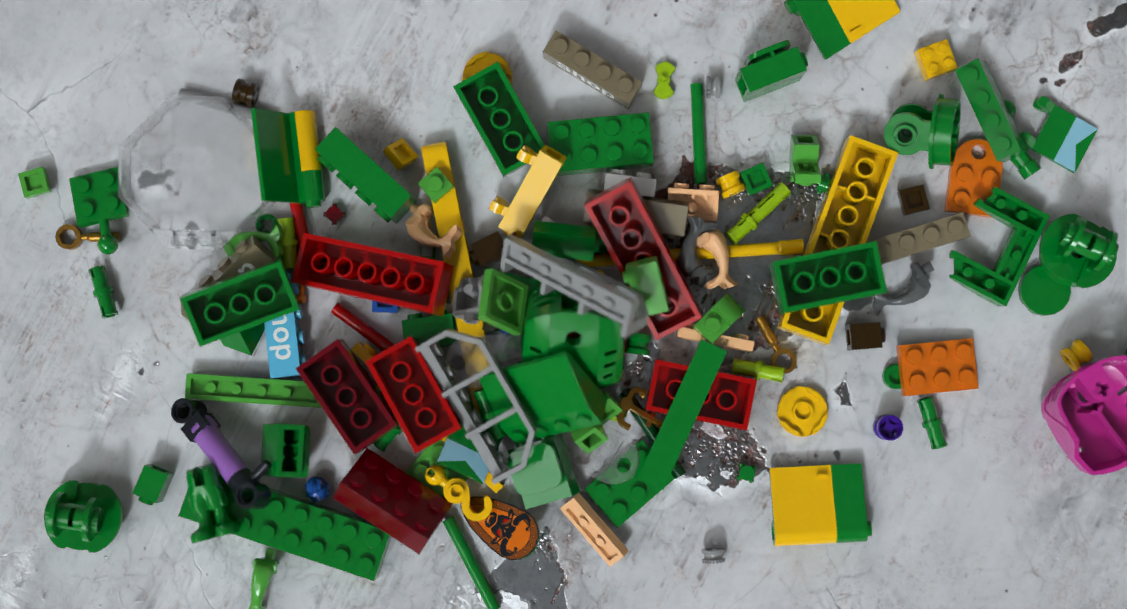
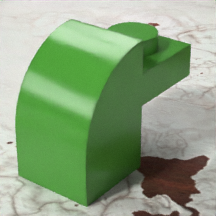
[789,134,821,186]
[693,293,746,344]
[570,391,623,454]

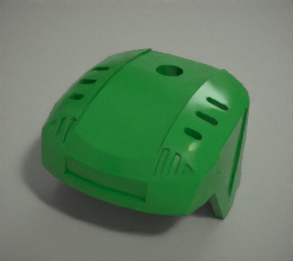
[521,285,624,390]

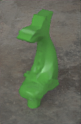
[223,225,284,258]
[249,547,280,609]

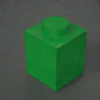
[132,464,175,505]

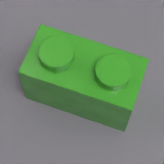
[622,256,669,316]

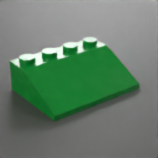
[479,351,607,443]

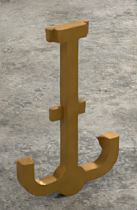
[617,387,663,431]

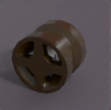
[232,78,260,108]

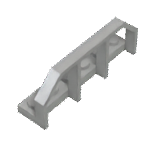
[500,234,649,338]
[415,329,536,484]

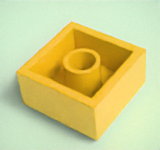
[914,39,958,82]

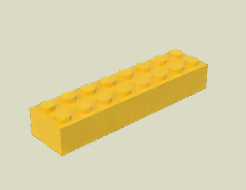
[776,135,898,345]

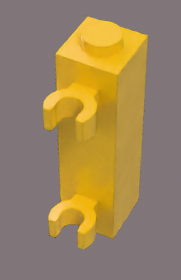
[488,144,567,238]

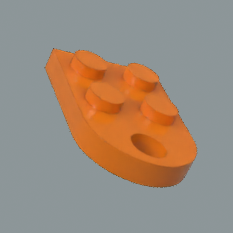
[944,139,1003,218]

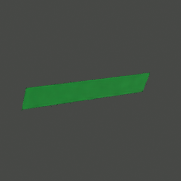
[638,339,727,490]

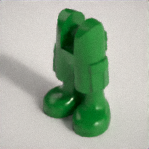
[186,464,239,544]

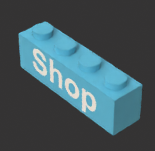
[264,273,308,379]

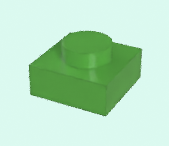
[18,167,52,199]
[418,167,454,203]

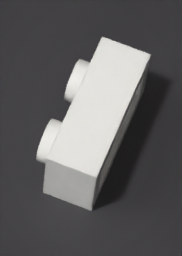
[603,169,657,197]

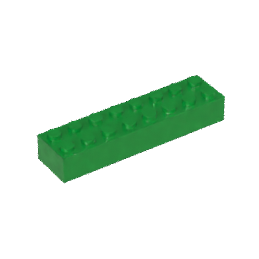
[179,465,391,581]

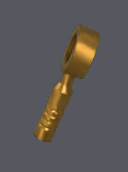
[55,224,121,250]
[755,315,797,374]

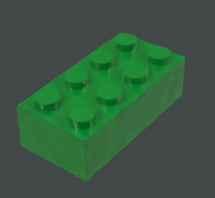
[453,62,544,178]
[547,112,654,176]
[314,127,416,224]
[769,241,887,315]
[180,258,300,347]

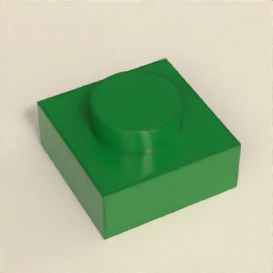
[740,163,773,197]

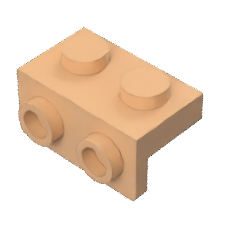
[668,183,720,221]

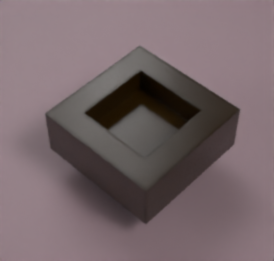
[897,185,930,216]

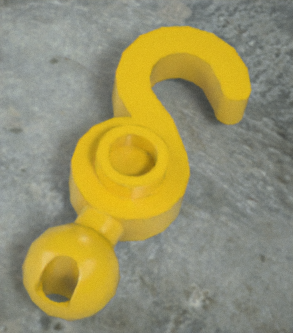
[425,465,492,521]

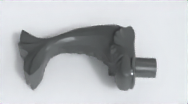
[678,215,718,286]
[872,261,934,316]

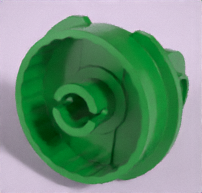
[884,94,961,169]
[1039,214,1119,289]
[44,480,122,553]

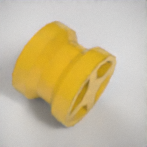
[715,170,746,199]
[1060,339,1093,371]

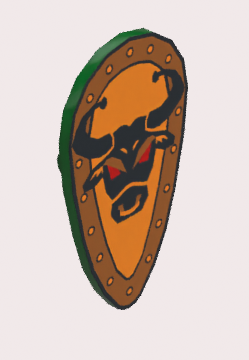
[460,496,540,561]

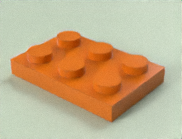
[896,338,979,396]

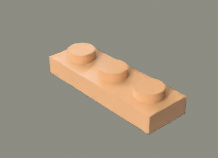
[675,324,755,352]
[560,493,629,566]

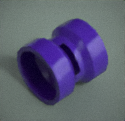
[873,415,903,441]

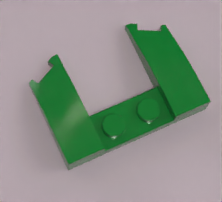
[949,187,1050,306]

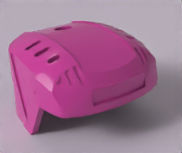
[1041,355,1127,475]

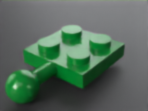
[69,167,130,255]

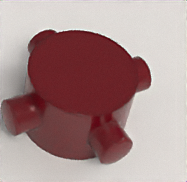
[323,203,346,225]

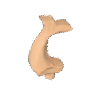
[405,204,463,259]
[696,229,738,290]

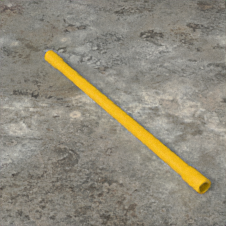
[575,239,804,267]

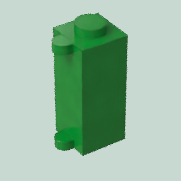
[532,221,600,261]

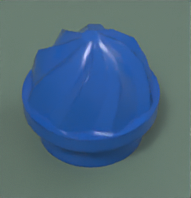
[305,477,331,503]

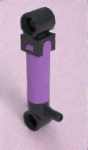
[171,398,272,509]

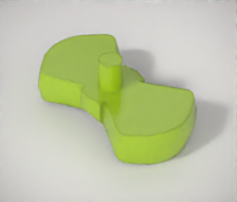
[653,62,676,100]

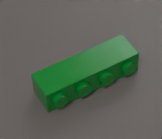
[955,58,1028,163]

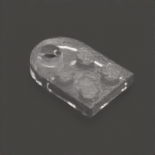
[445,334,522,388]
[564,424,640,485]

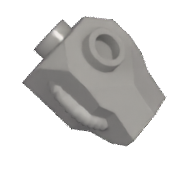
[452,275,484,324]

